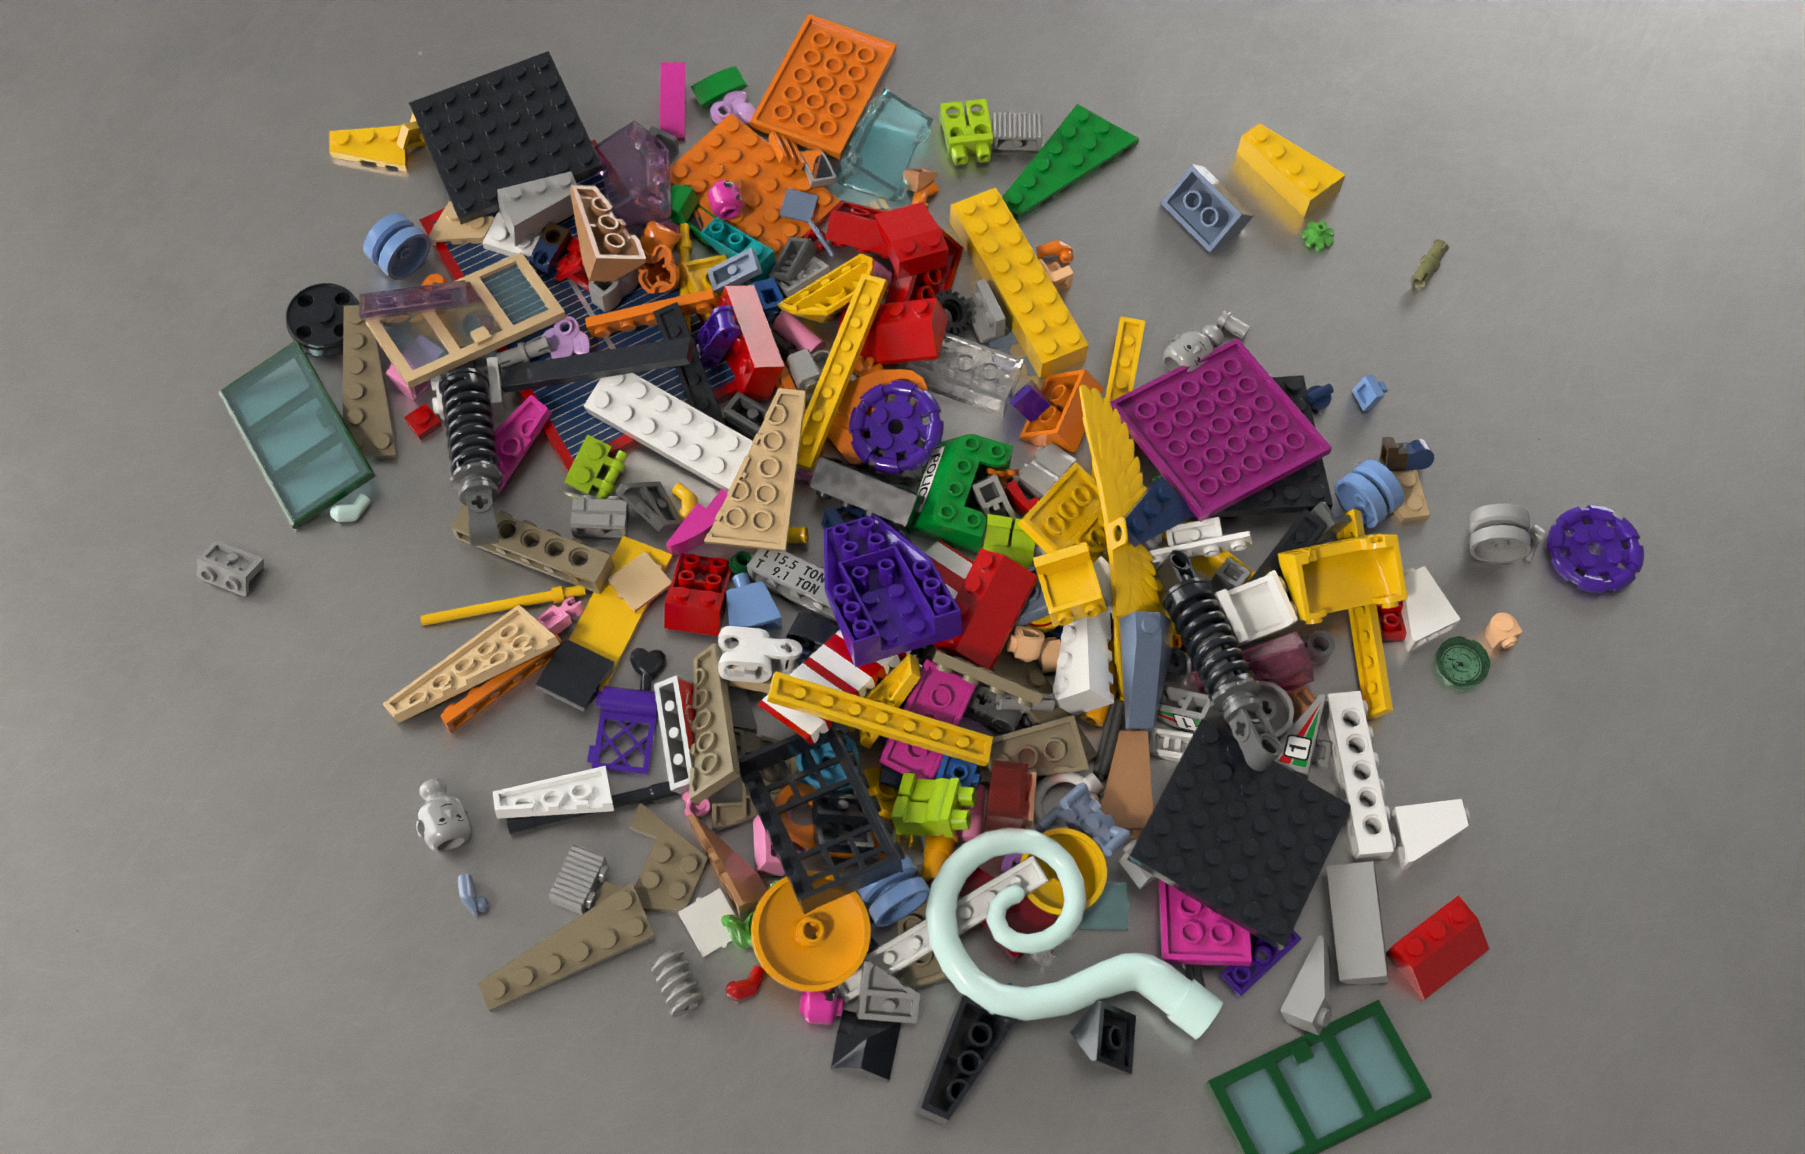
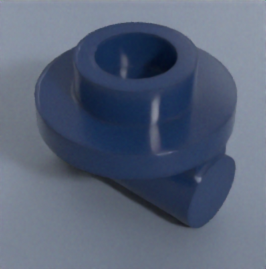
[1306,383,1334,410]

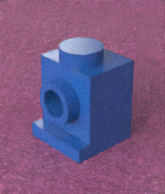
[751,278,784,321]
[936,755,981,791]

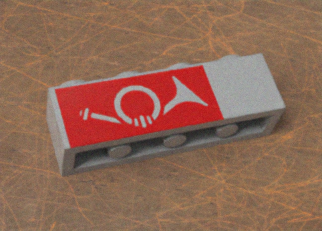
[654,675,696,794]

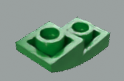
[691,66,748,109]

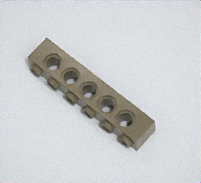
[450,504,614,594]

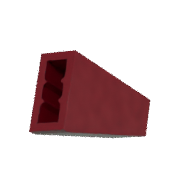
[957,867,1057,964]

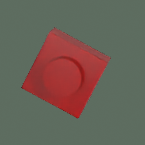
[404,403,442,440]

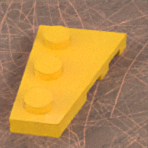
[329,125,407,171]
[859,654,920,749]

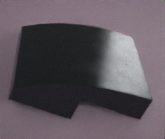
[535,639,614,712]
[812,793,875,854]

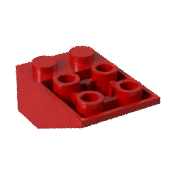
[664,553,732,636]

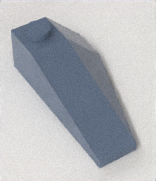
[1119,611,1173,730]

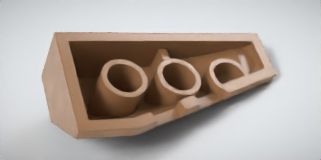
[570,185,646,281]
[688,813,771,922]

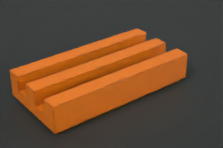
[768,131,805,170]

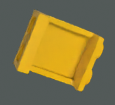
[1033,542,1107,627]

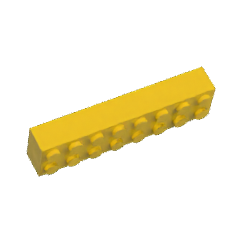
[949,187,1089,379]

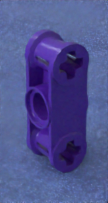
[694,305,740,370]

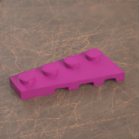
[494,395,552,495]

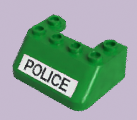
[906,434,1013,555]

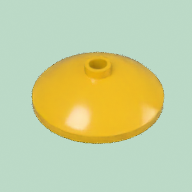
[1020,828,1107,916]

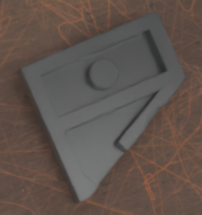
[615,481,683,532]

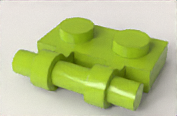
[563,434,628,499]

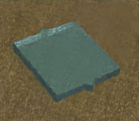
[1077,882,1130,931]

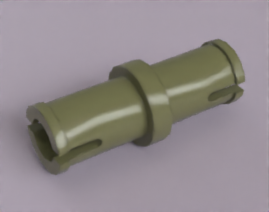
[1411,239,1449,288]

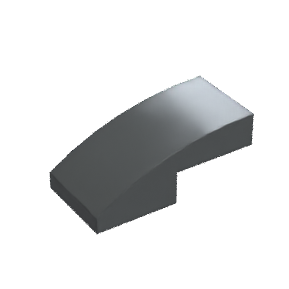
[1210,557,1251,594]

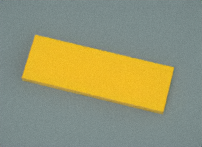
[569,535,673,691]

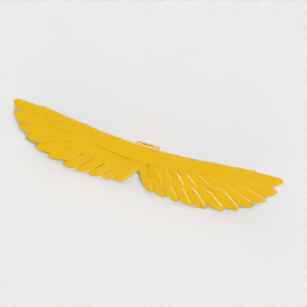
[1079,384,1160,697]

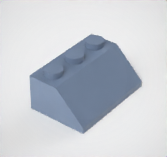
[1160,164,1254,253]

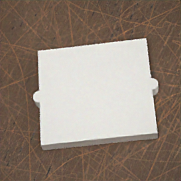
[678,888,736,957]

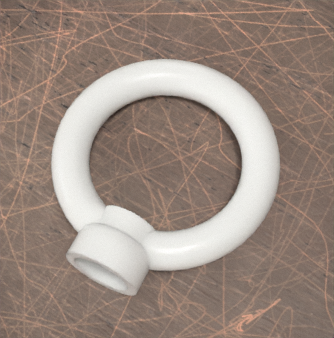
[1034,773,1104,831]

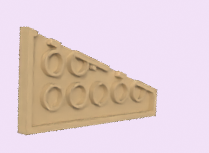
[704,388,806,552]
[383,605,560,723]

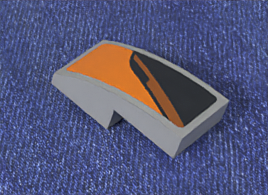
[800,149,836,188]

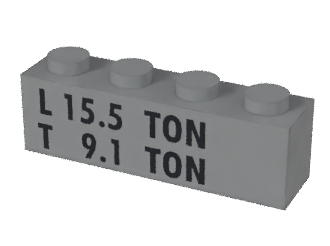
[747,549,837,622]

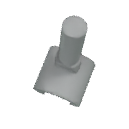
[1525,524,1545,563]

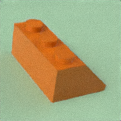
[1019,369,1104,453]

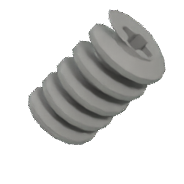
[648,949,704,1017]

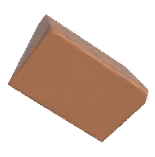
[903,168,938,192]
[1287,684,1317,723]

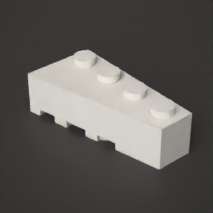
[1051,610,1114,716]

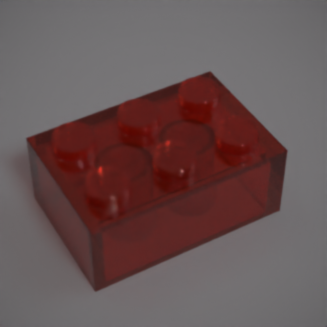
[983,760,1033,833]

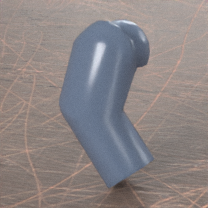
[458,874,488,915]

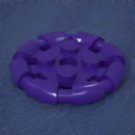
[849,380,944,474]
[1547,505,1644,594]

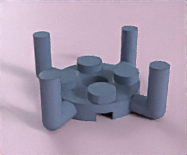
[1035,783,1131,856]

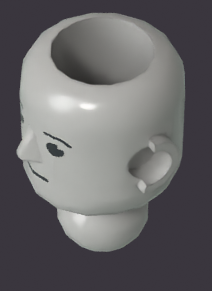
[1163,324,1224,372]
[416,778,471,852]

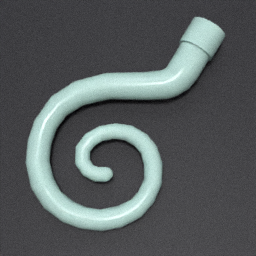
[925,827,1223,1039]

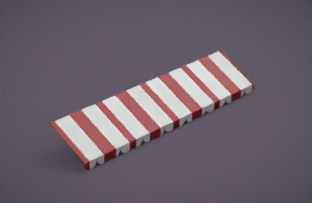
[757,540,974,744]

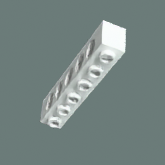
[1324,691,1396,863]

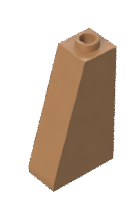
[1100,729,1153,837]

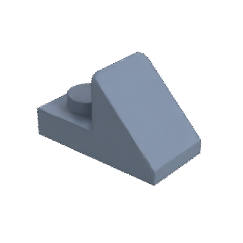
[707,248,762,293]

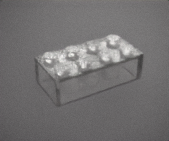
[907,332,1023,417]

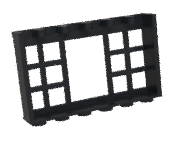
[738,721,905,915]

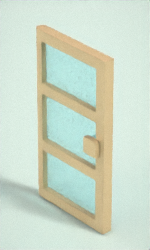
[365,252,565,389]

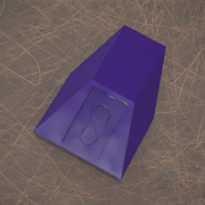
[824,514,962,667]

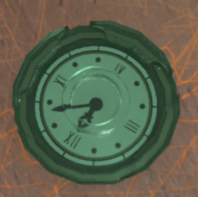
[1434,636,1490,690]

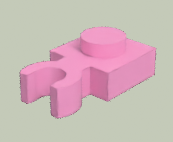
[535,596,584,635]

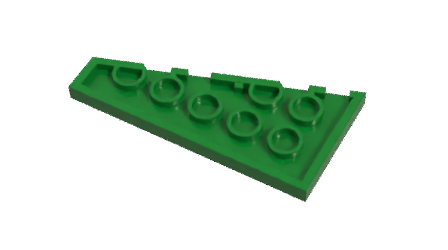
[1002,104,1139,221]

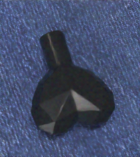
[630,648,666,691]

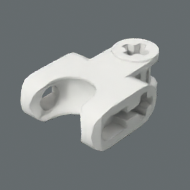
[718,626,803,683]

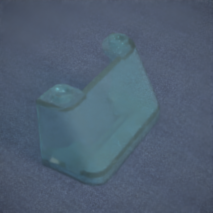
[834,88,933,202]

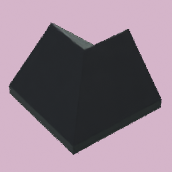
[1070,1000,1136,1075]
[831,1010,902,1082]

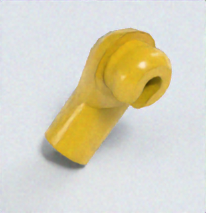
[672,482,698,518]

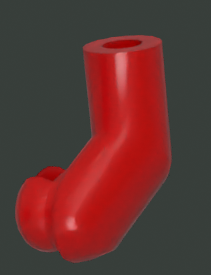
[726,965,766,1000]

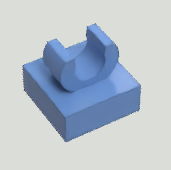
[1352,374,1388,411]

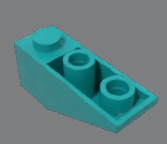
[700,217,776,282]

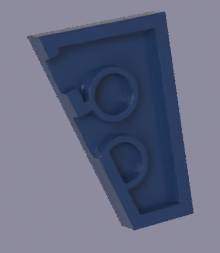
[1117,475,1195,547]

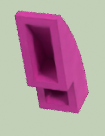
[660,62,687,141]
[666,489,728,557]

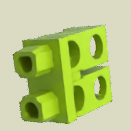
[939,98,993,165]
[982,514,1035,569]
[891,773,977,838]

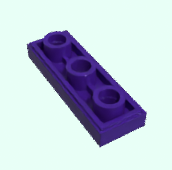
[1219,930,1302,998]

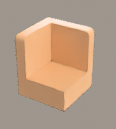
[1039,259,1074,292]

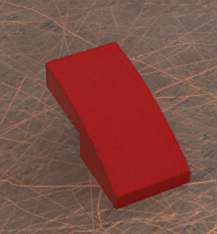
[1004,480,1039,518]

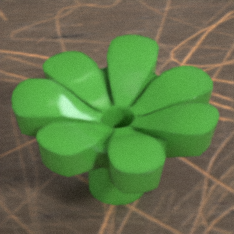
[1301,221,1334,252]

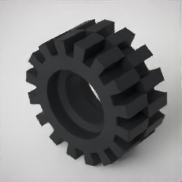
[932,289,972,340]

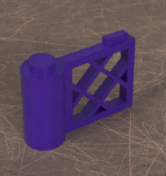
[587,686,659,776]

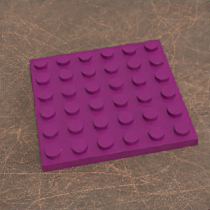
[1110,338,1332,522]

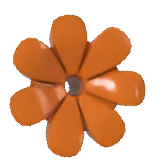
[852,356,883,378]
[986,467,1020,490]

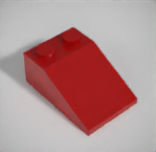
[874,202,949,279]

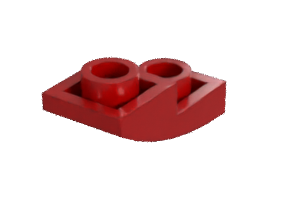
[1376,601,1407,641]

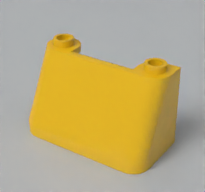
[1278,534,1408,624]

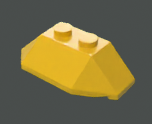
[778,254,875,323]

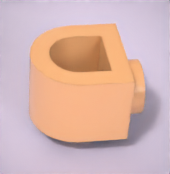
[1485,613,1523,650]
[1007,625,1045,662]
[1036,637,1061,673]

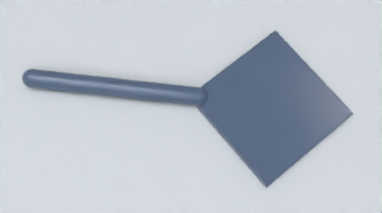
[779,188,835,257]

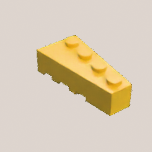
[1237,123,1346,217]

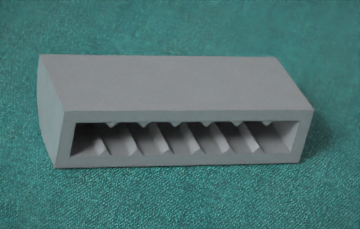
[1326,861,1390,985]

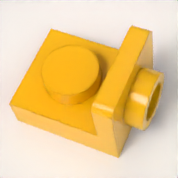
[397,114,426,150]

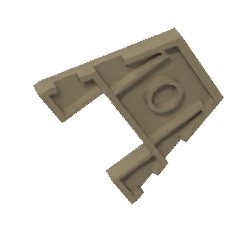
[712,728,798,832]
[594,803,709,913]

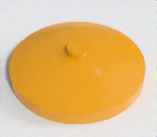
[751,871,871,992]

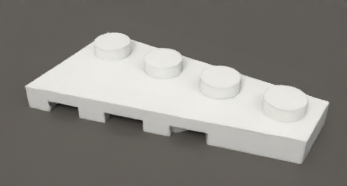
[493,766,614,819]

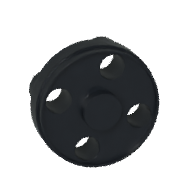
[286,283,360,356]

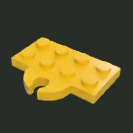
[1018,462,1107,557]

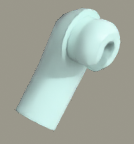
[330,494,371,522]

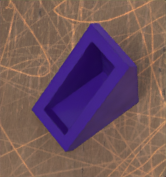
[1009,379,1051,423]

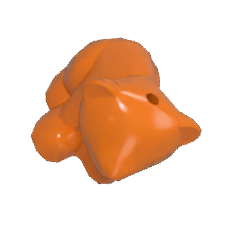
[636,220,683,294]

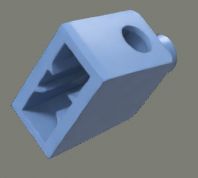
[726,573,782,642]

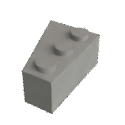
[497,172,577,247]

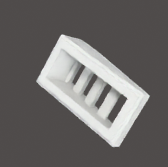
[1149,728,1193,762]

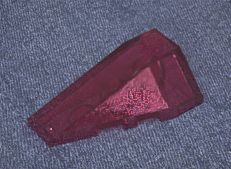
[1192,631,1315,695]

